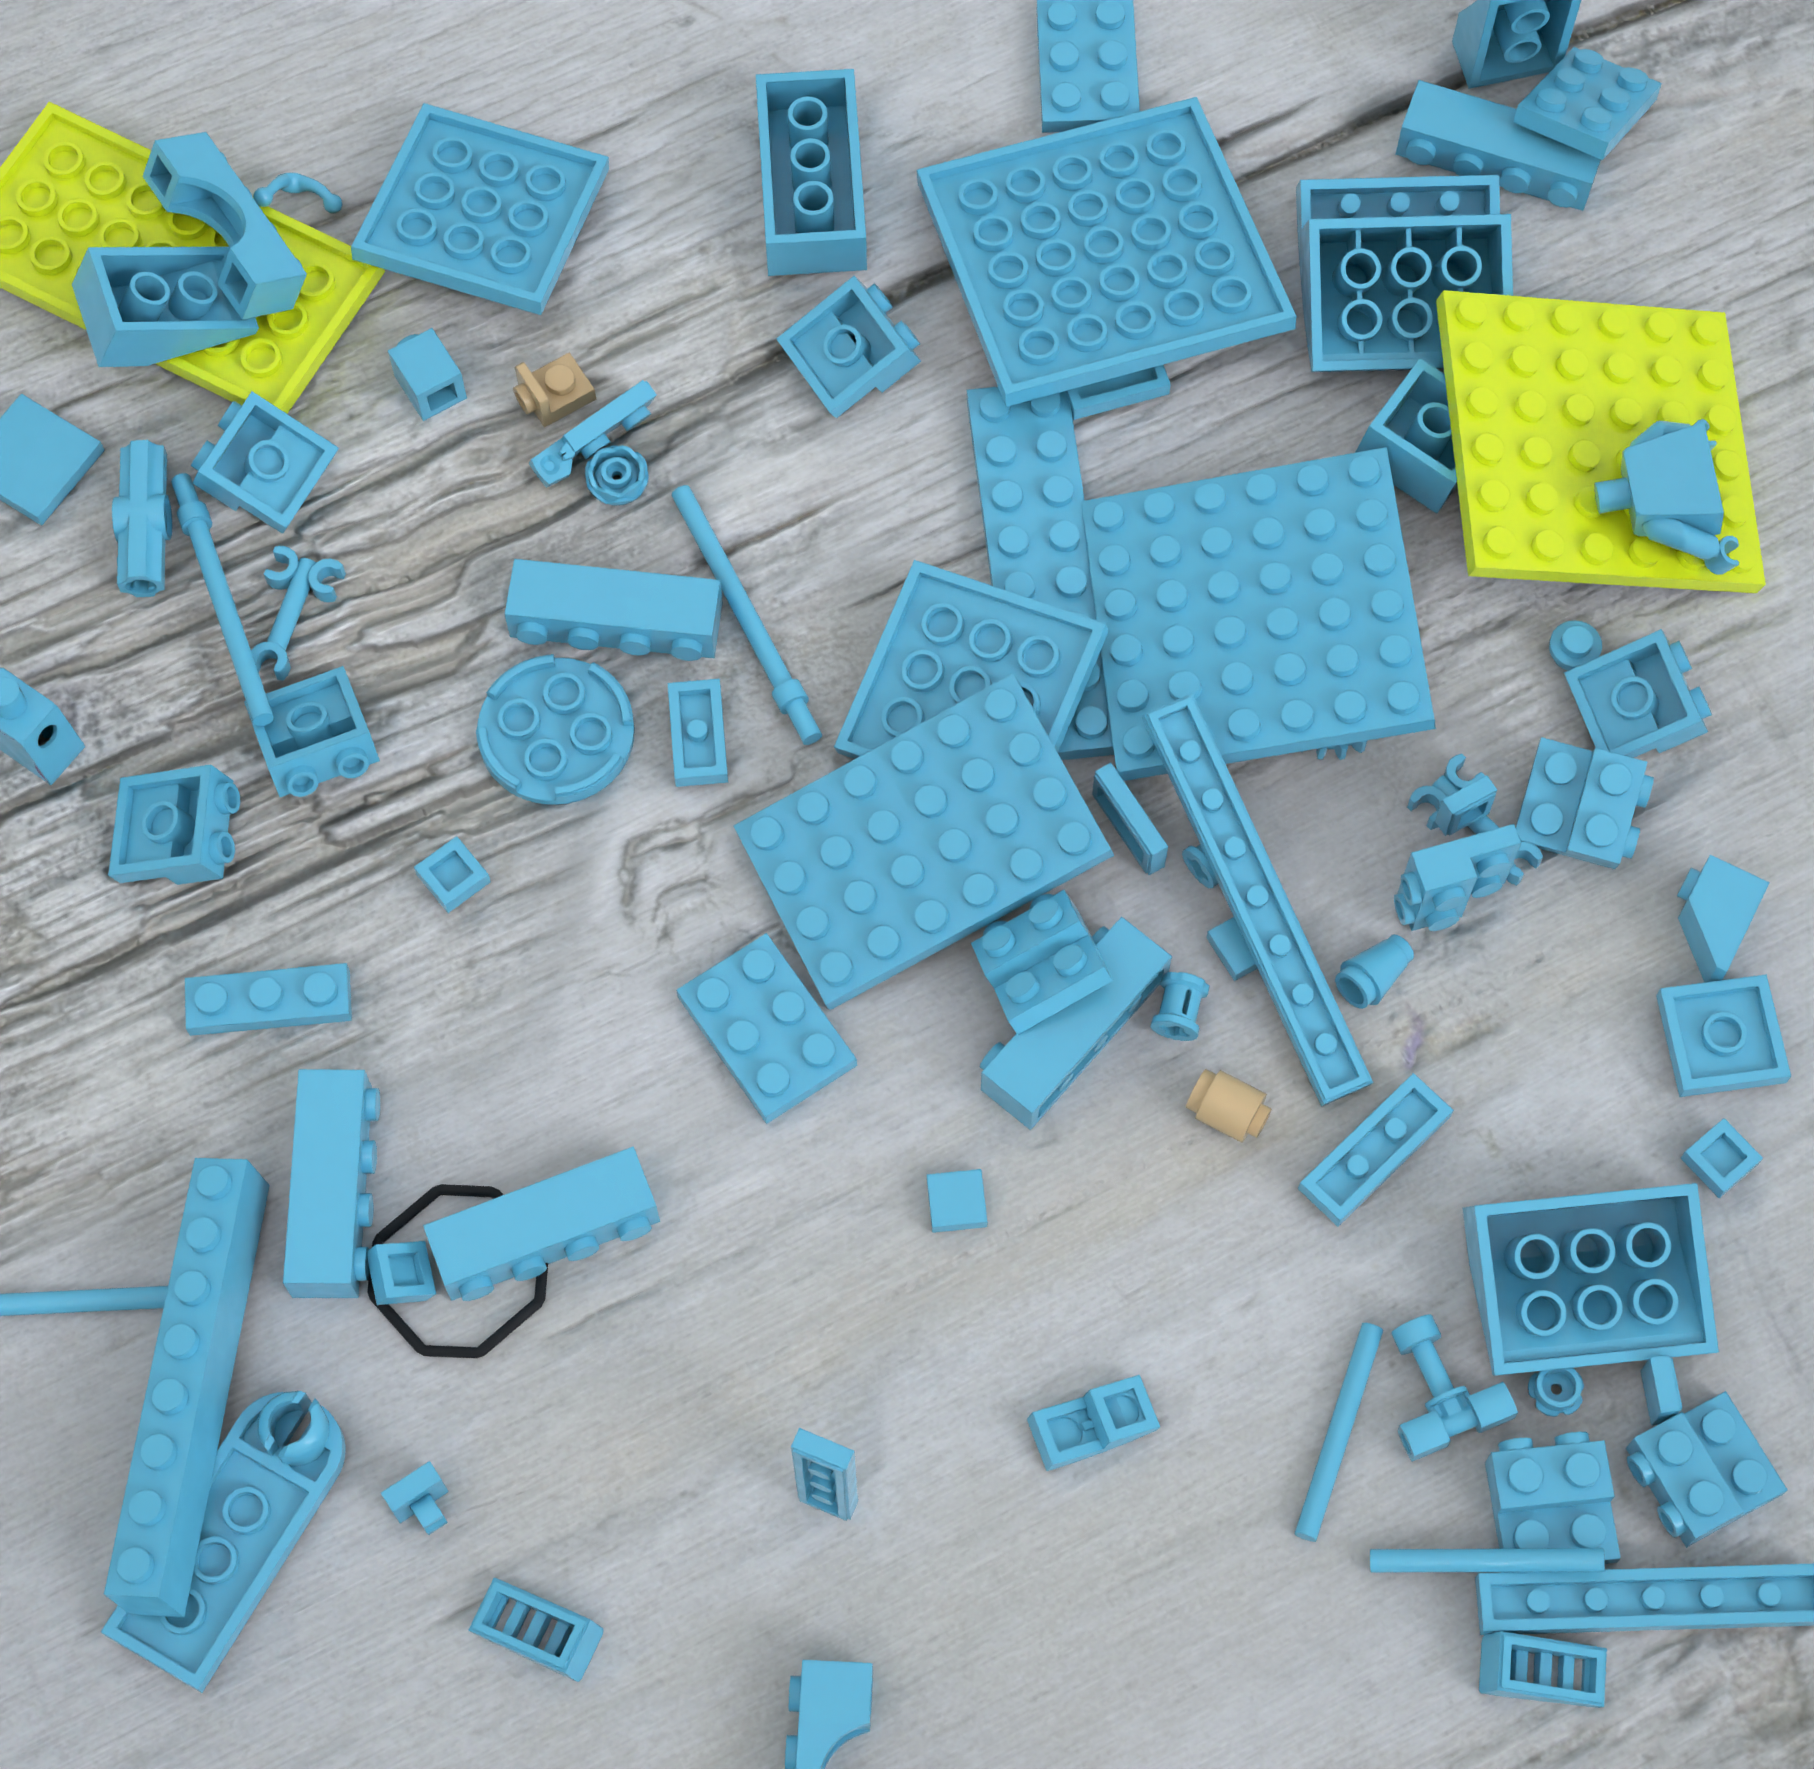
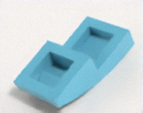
[1027,1375,1160,1471]

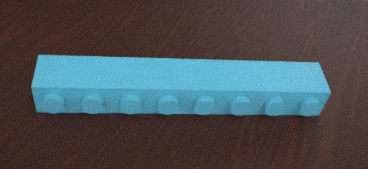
[104,1158,270,1617]

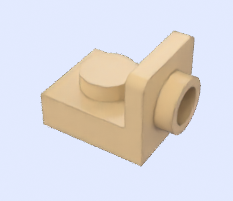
[513,352,597,428]

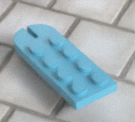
[101,1391,346,1693]

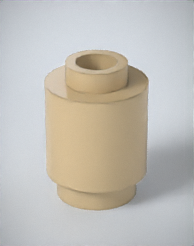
[1186,1069,1272,1143]

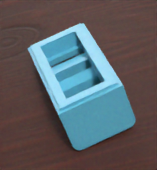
[468,1577,603,1682]
[1479,1631,1607,1708]

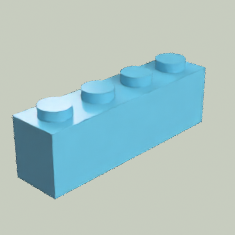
[1395,80,1601,211]
[504,559,723,661]
[980,917,1172,1130]
[283,1069,380,1298]
[423,1146,660,1301]

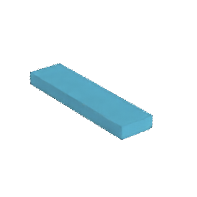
[791,1428,858,1521]

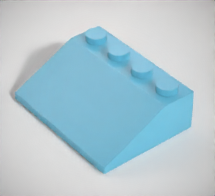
[1462,1183,1719,1376]

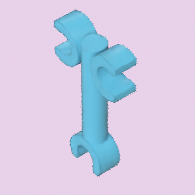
[251,546,346,681]
[1407,753,1543,886]

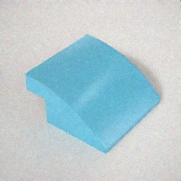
[1296,175,1513,372]

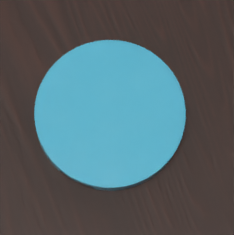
[476,654,635,805]

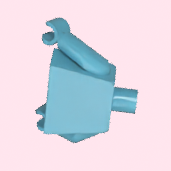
[1594,419,1739,575]

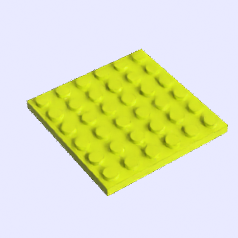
[1436,290,1766,593]

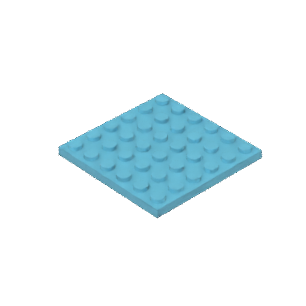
[917,97,1297,407]
[1082,447,1436,781]

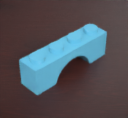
[142,132,307,320]
[785,1660,873,1769]

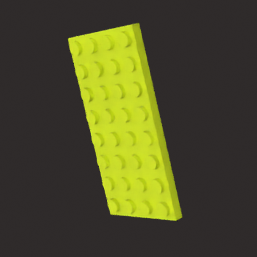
[0,101,385,414]

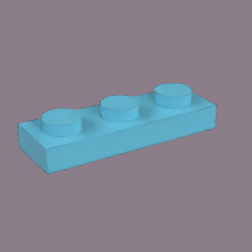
[185,963,352,1036]
[1298,1073,1454,1227]

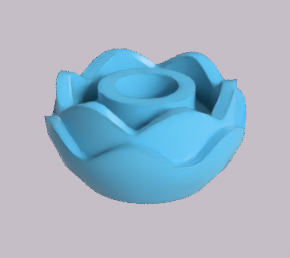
[585,445,649,506]

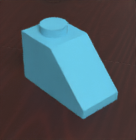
[1677,855,1770,983]

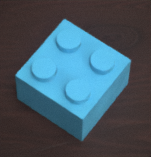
[1355,358,1457,514]

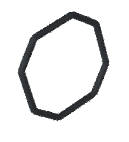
[367,1184,548,1358]

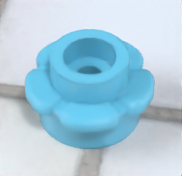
[1528,1368,1584,1417]

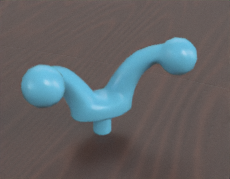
[253,173,343,214]

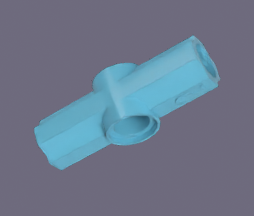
[112,440,173,597]

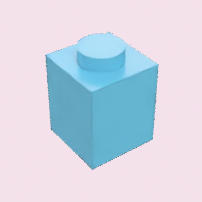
[388,328,467,421]

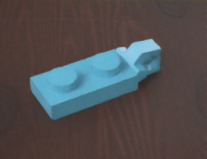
[529,380,657,488]

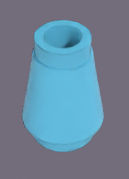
[1335,934,1414,1009]

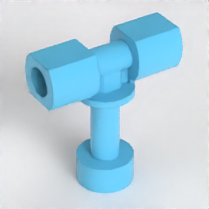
[1391,1314,1518,1462]

